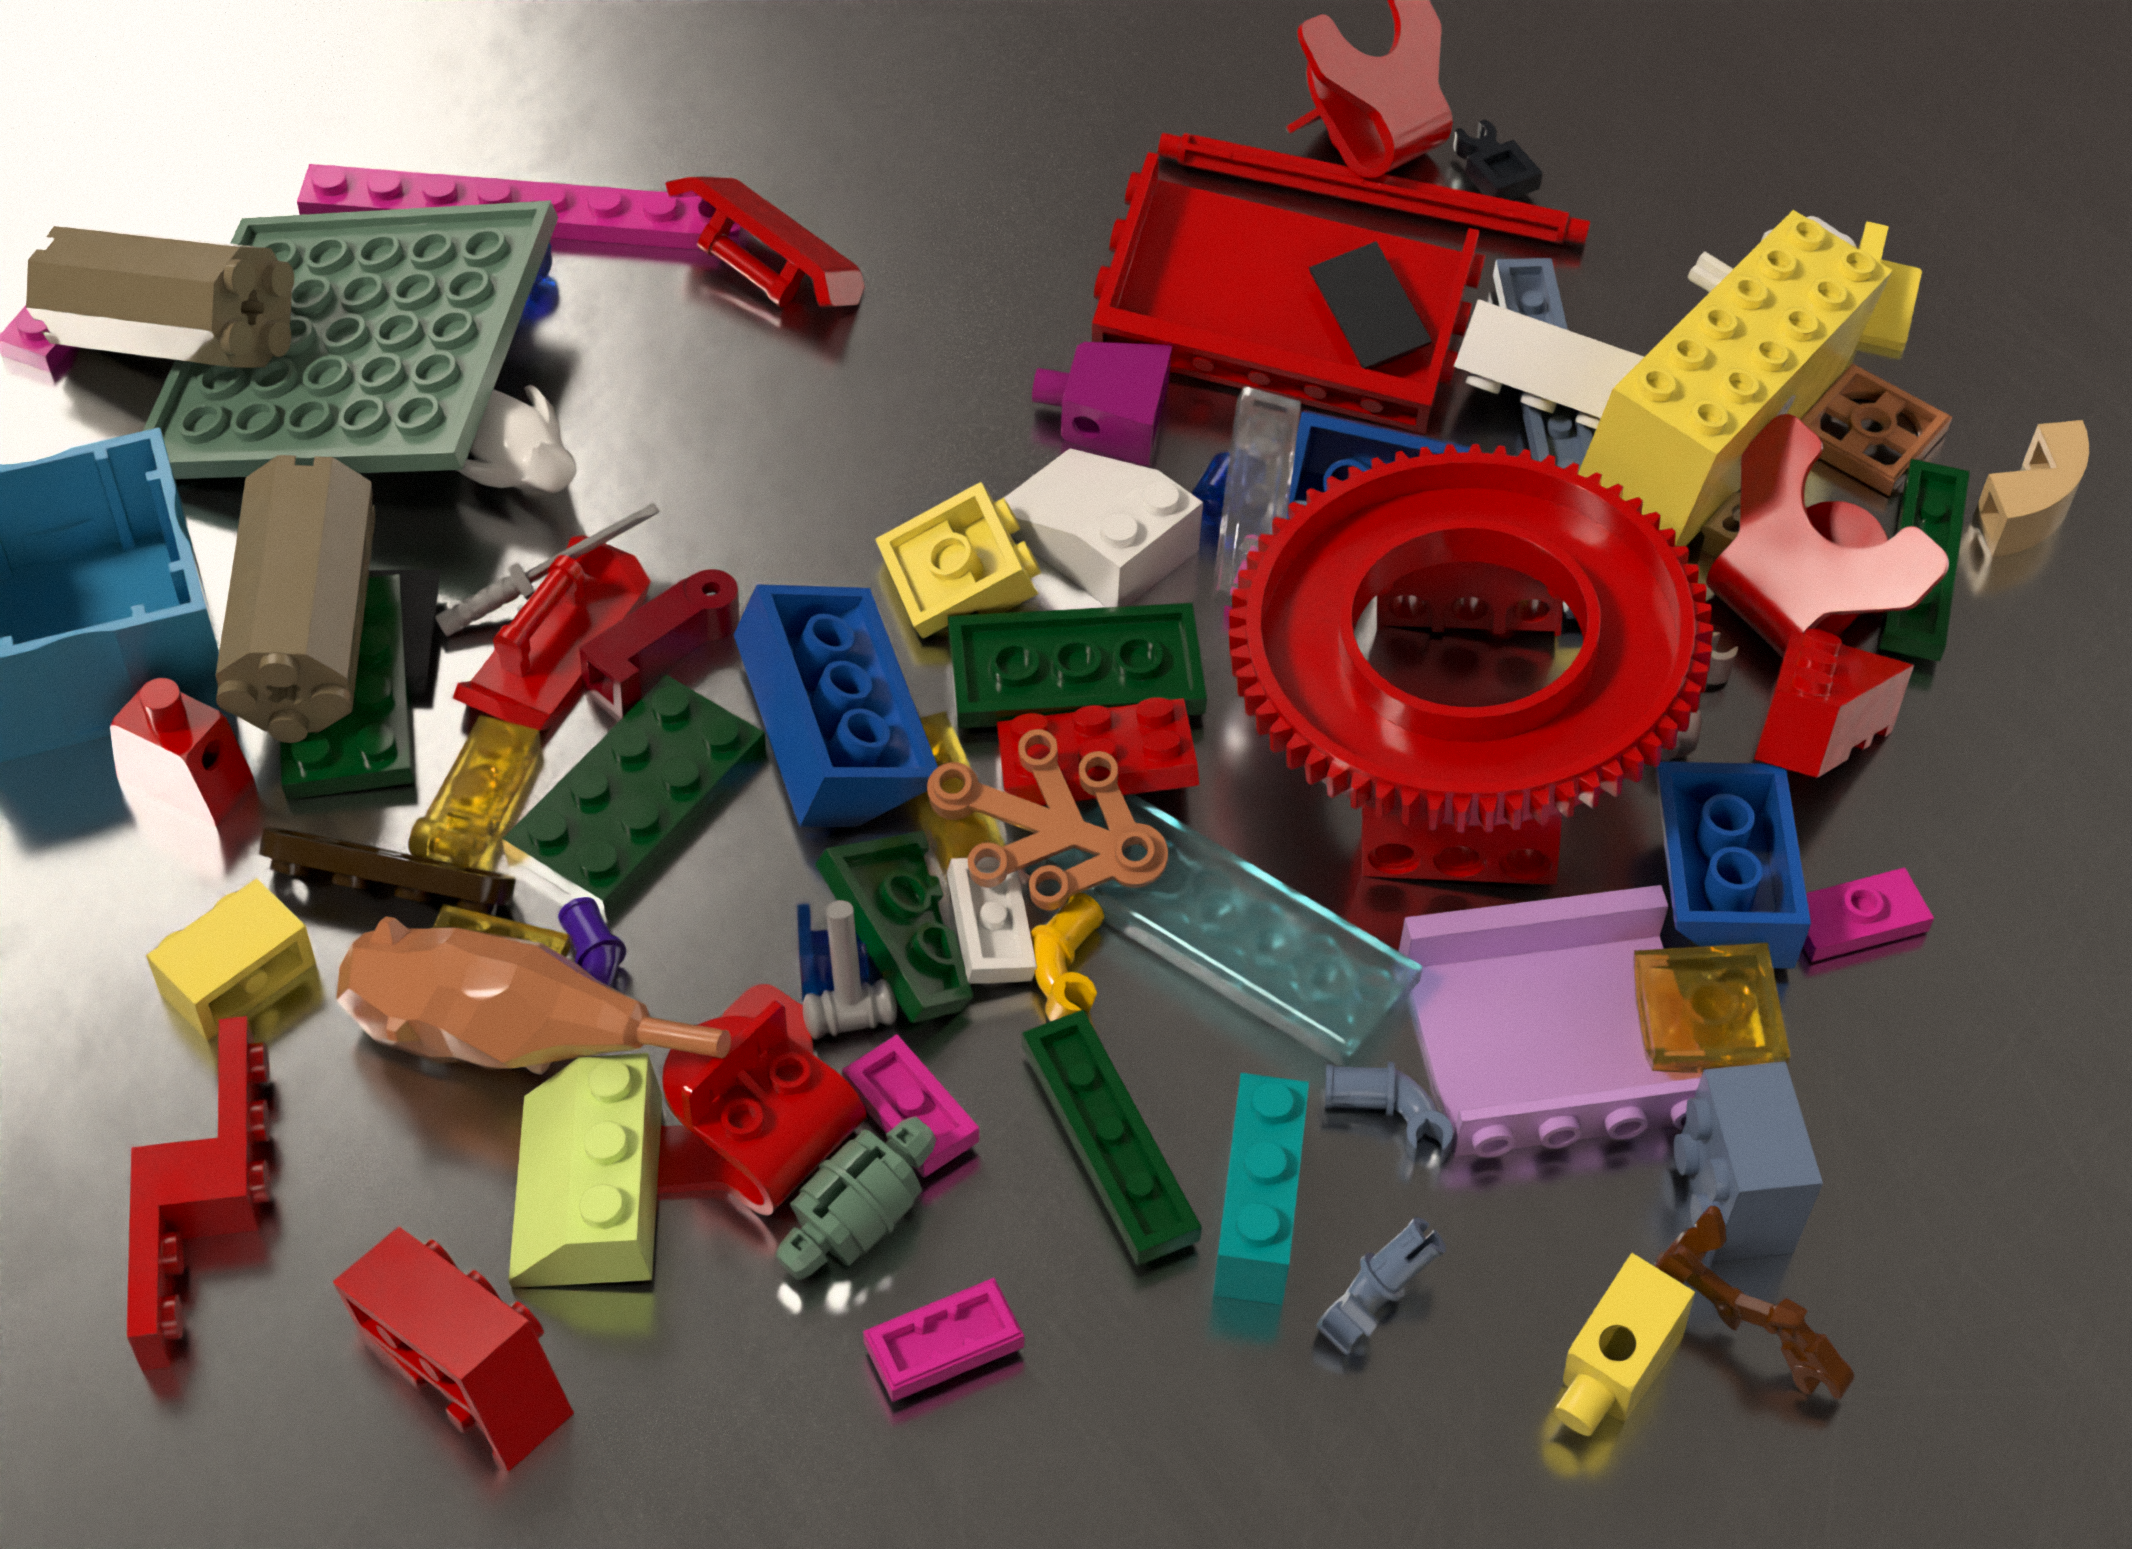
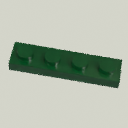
[1879,459,1970,662]
[1021,1010,1202,1266]

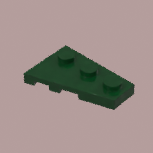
[815,831,973,1023]

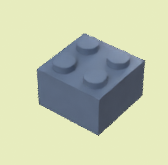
[1674,1061,1823,1262]

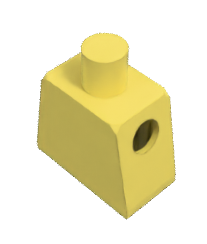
[1554,1253,1695,1436]

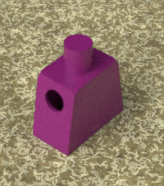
[1032,342,1172,465]

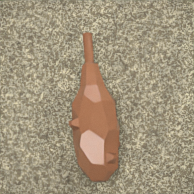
[336,916,731,1075]

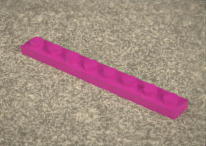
[296,164,745,250]

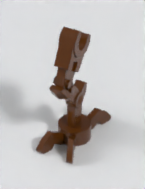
[1654,1206,1855,1399]

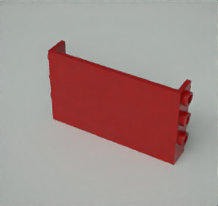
[1092,152,1486,434]

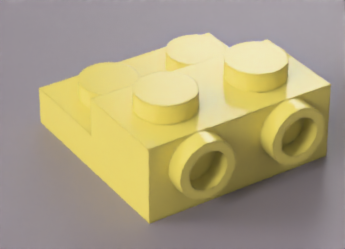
[875,482,1042,639]

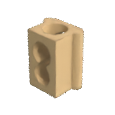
[1701,492,1741,559]

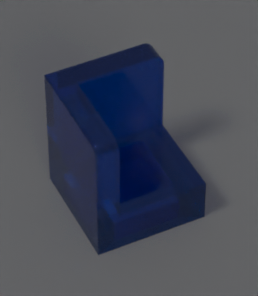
[797,903,868,1001]

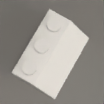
[1454,299,1644,429]

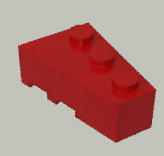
[332,1226,574,1472]

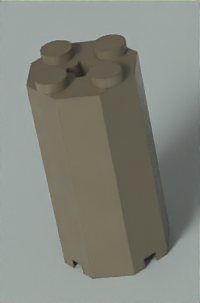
[26,226,294,368]
[216,455,376,743]

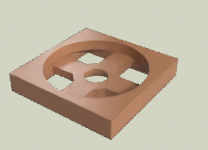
[1800,363,1952,496]

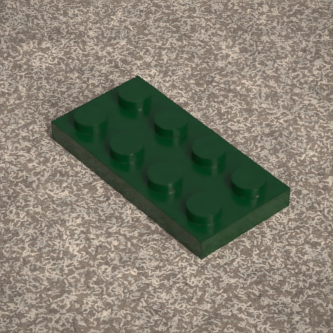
[280,574,415,800]
[948,602,1207,728]
[502,675,766,916]

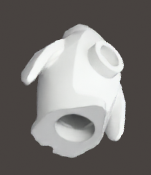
[457,385,577,493]

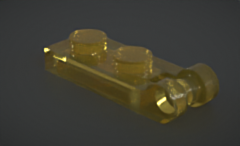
[408,715,541,868]

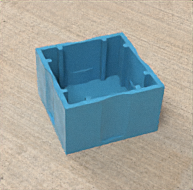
[0,427,220,763]

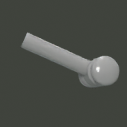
[803,900,897,1040]

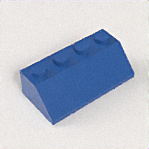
[734,584,938,827]

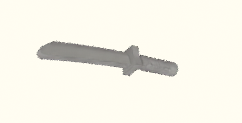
[435,503,659,637]

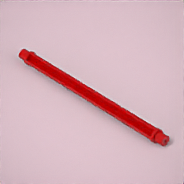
[1157,133,1590,245]

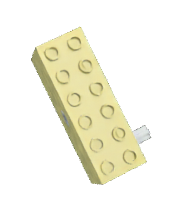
[1579,210,1893,546]

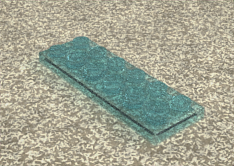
[1023,794,1423,1067]

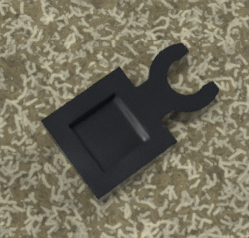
[1453,119,1543,200]

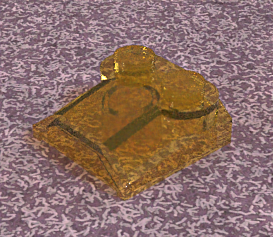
[1633,943,1790,1073]

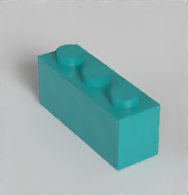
[1212,1073,1309,1305]

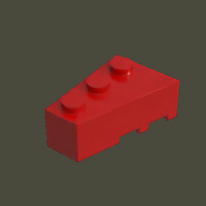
[1754,629,1914,778]

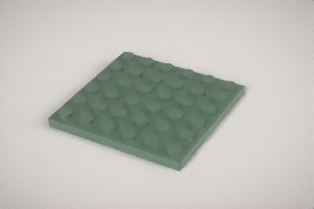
[143,201,558,479]

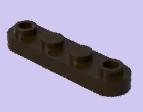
[259,827,516,915]

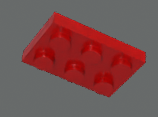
[997,697,1200,806]

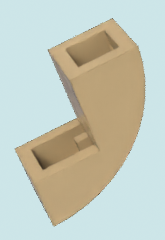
[1974,420,2089,558]

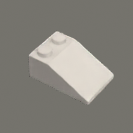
[1004,448,1203,607]

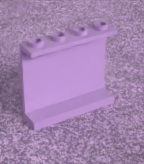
[1398,885,1704,1158]

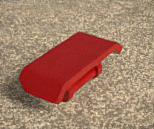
[665,177,865,308]
[452,535,651,731]

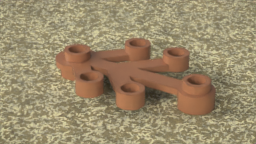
[927,729,1168,910]

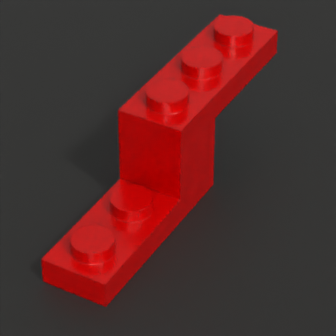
[127,1016,270,1371]

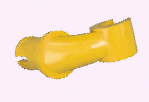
[1030,892,1105,1021]

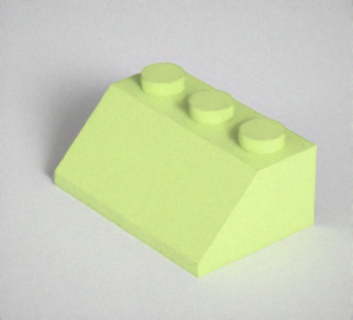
[509,1053,662,1288]

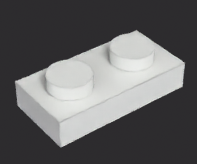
[947,857,1037,984]

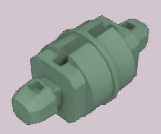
[776,1116,936,1280]

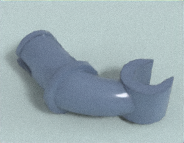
[1325,1061,1453,1164]
[1316,1217,1446,1355]

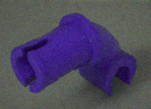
[558,897,627,987]

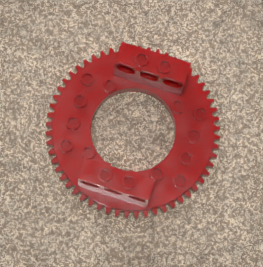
[1228,444,1713,885]

